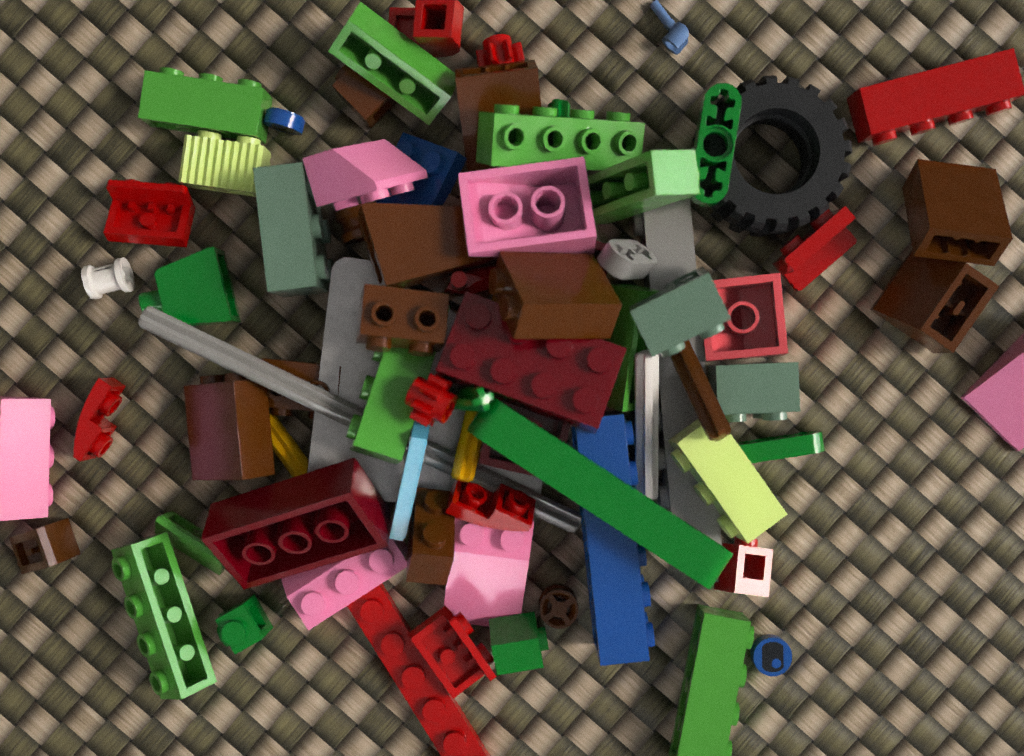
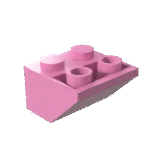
[302,139,428,211]

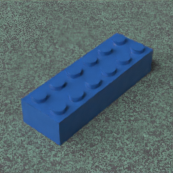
[571,411,655,666]

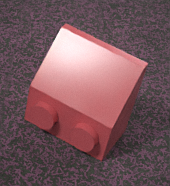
[704,273,788,362]

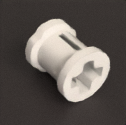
[81,257,135,299]

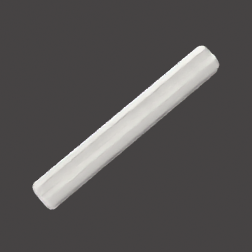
[634,350,659,500]

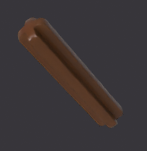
[670,340,731,441]

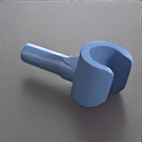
[650,0,689,55]

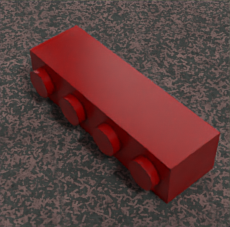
[846,48,1024,146]

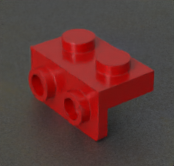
[103,179,196,248]
[772,206,857,291]
[407,605,497,699]

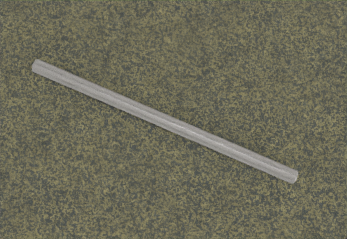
[138,306,582,532]

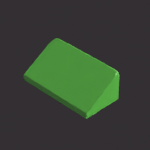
[155,511,225,575]

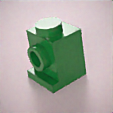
[215,594,273,655]

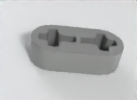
[597,239,657,280]

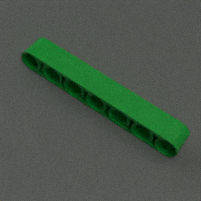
[467,397,733,589]

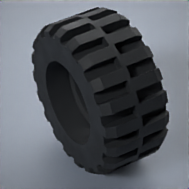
[691,75,852,237]

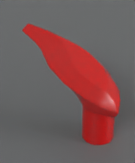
[445,267,495,294]

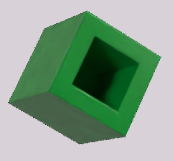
[489,611,549,676]

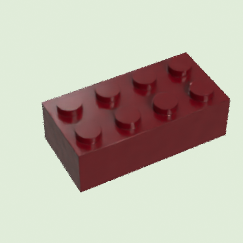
[436,291,627,434]
[201,457,391,590]

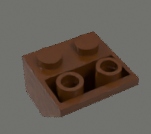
[870,249,999,353]

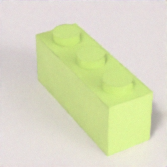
[668,419,788,543]

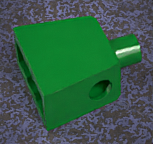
[138,246,241,326]

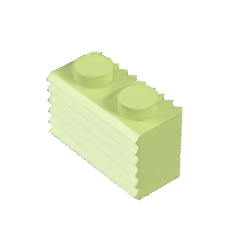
[178,130,271,197]

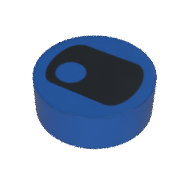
[263,107,305,135]
[750,634,792,676]

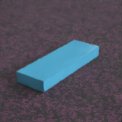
[389,421,430,541]

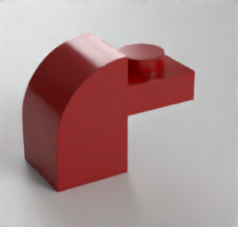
[388,0,464,57]

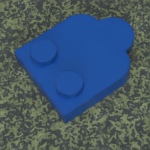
[376,132,467,206]

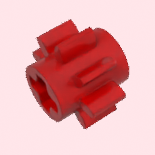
[476,34,525,66]
[405,373,458,427]

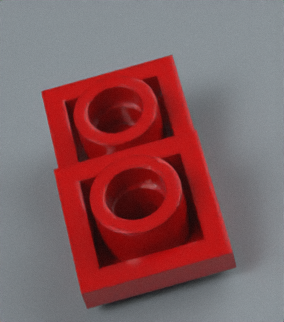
[73,377,126,461]
[445,480,536,532]

